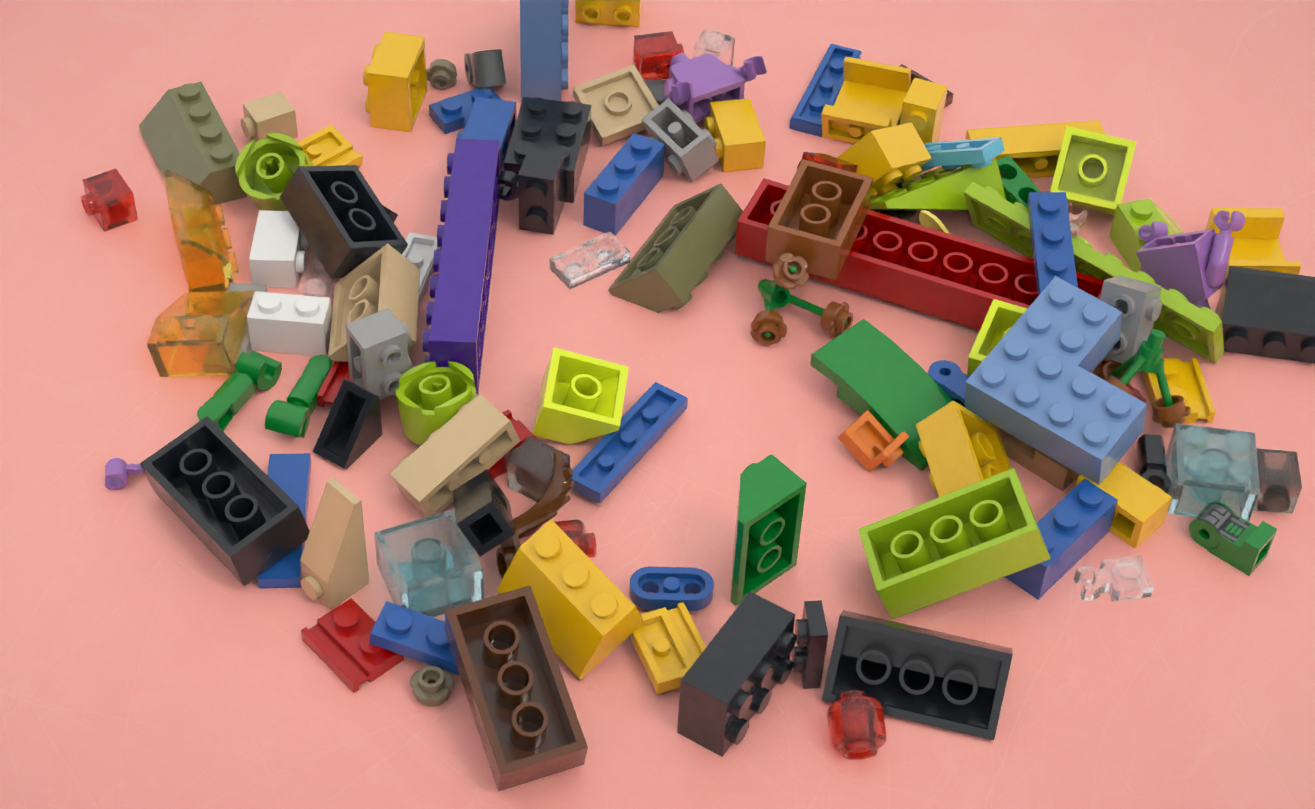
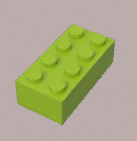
[858,468,1051,620]

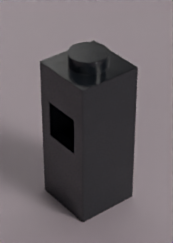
[453,469,515,557]

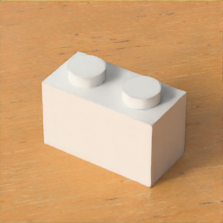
[249,210,310,288]
[247,291,332,356]

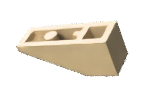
[300,477,370,610]

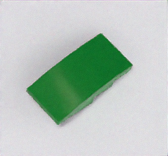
[810,319,952,471]

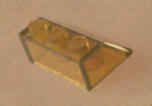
[162,170,239,297]

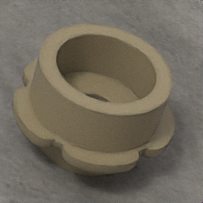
[426,59,457,90]
[410,665,454,707]

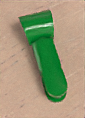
[197,350,282,431]
[265,355,332,438]

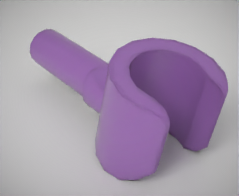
[105,458,144,490]

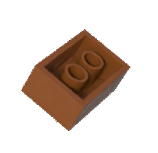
[765,159,873,280]

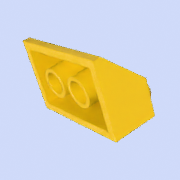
[916,400,1012,497]
[497,519,644,680]

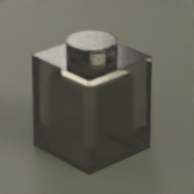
[505,436,570,502]
[1248,448,1302,514]

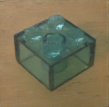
[1166,423,1260,522]
[374,509,484,617]

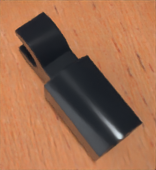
[1137,434,1171,494]

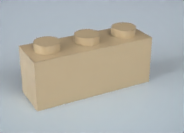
[389,393,520,521]

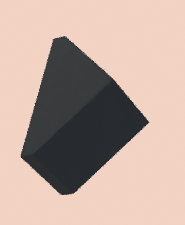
[313,379,382,469]

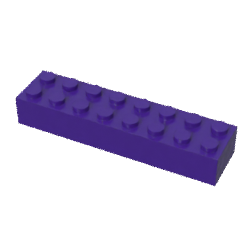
[422,138,500,395]

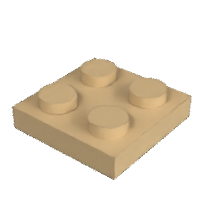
[573,64,659,146]

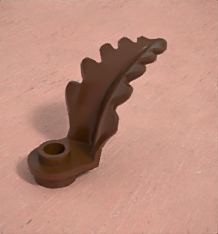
[496,451,575,579]

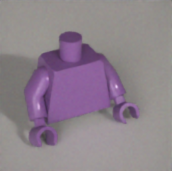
[663,53,767,123]
[1136,210,1245,309]

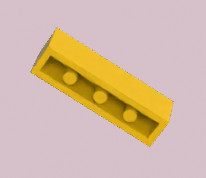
[965,120,1106,178]

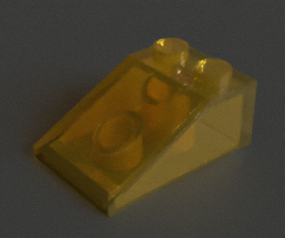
[147,290,257,377]

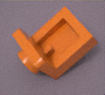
[837,410,909,472]

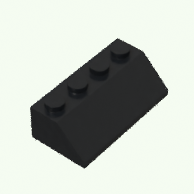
[1215,266,1315,363]
[822,610,1013,740]

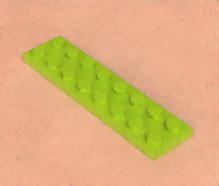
[964,181,1224,364]

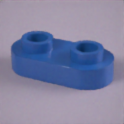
[629,566,714,611]

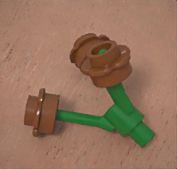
[750,253,853,345]
[1093,329,1191,428]

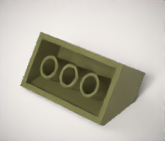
[139,81,247,214]
[608,183,743,313]

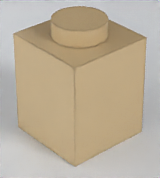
[241,91,298,142]

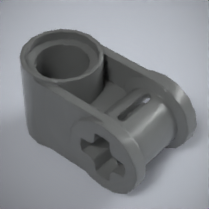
[464,49,506,88]

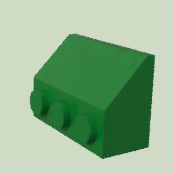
[730,454,807,606]

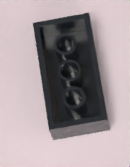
[140,416,310,586]

